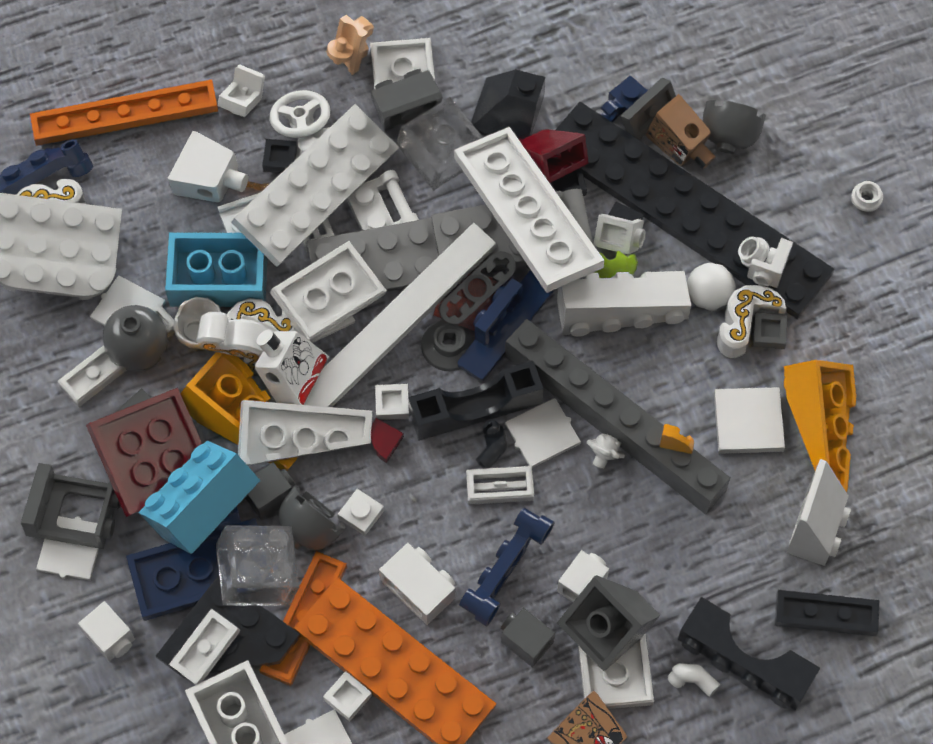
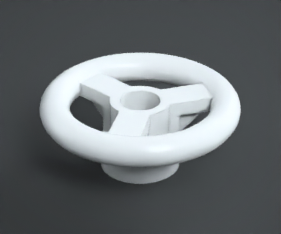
[270,90,330,138]

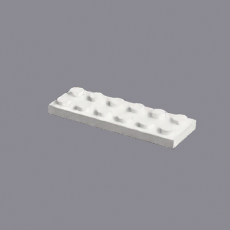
[231,104,399,267]
[454,127,604,293]

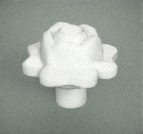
[587,433,625,469]

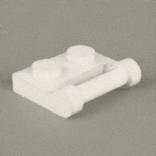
[347,170,419,231]

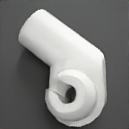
[668,663,721,697]

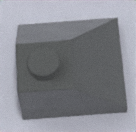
[557,575,660,671]

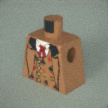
[645,94,716,170]
[546,690,627,744]

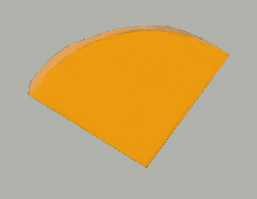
[660,424,694,454]

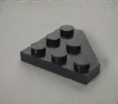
[156,575,301,678]

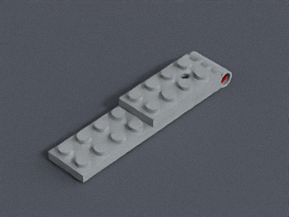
[307,189,593,292]

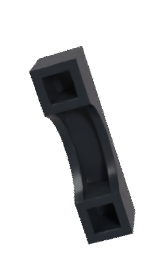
[408,360,544,441]
[678,597,820,711]

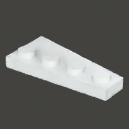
[238,400,372,465]

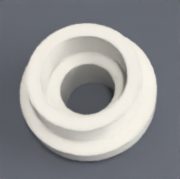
[851,181,883,212]
[738,237,769,268]

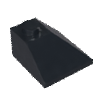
[469,69,546,139]

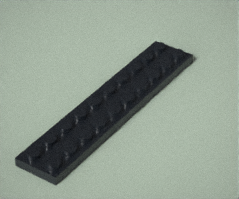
[556,102,835,320]

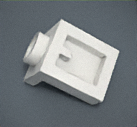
[593,214,646,255]
[747,238,793,288]

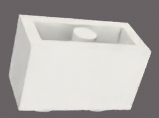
[379,543,456,625]

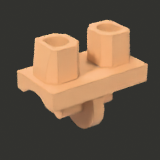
[326,15,374,75]

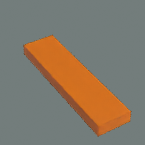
[259,551,347,686]

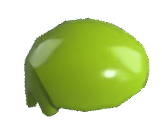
[593,251,638,278]

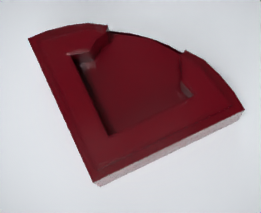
[371,418,404,463]

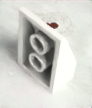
[786,459,851,566]

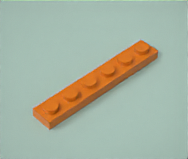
[30,79,218,146]

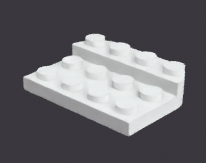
[0,193,122,300]

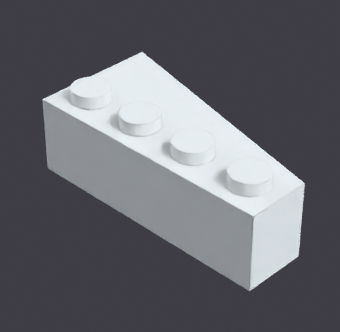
[557,271,691,337]

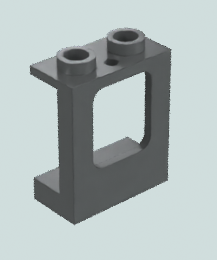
[21,463,121,549]

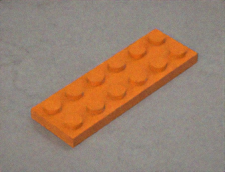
[294,577,497,744]

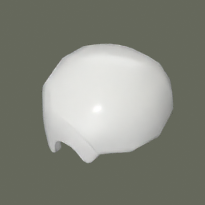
[687,263,736,311]
[173,297,222,349]

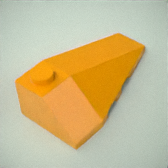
[180,352,298,471]
[784,360,856,492]

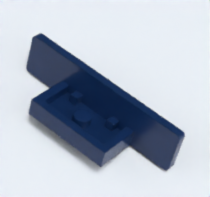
[458,270,555,382]

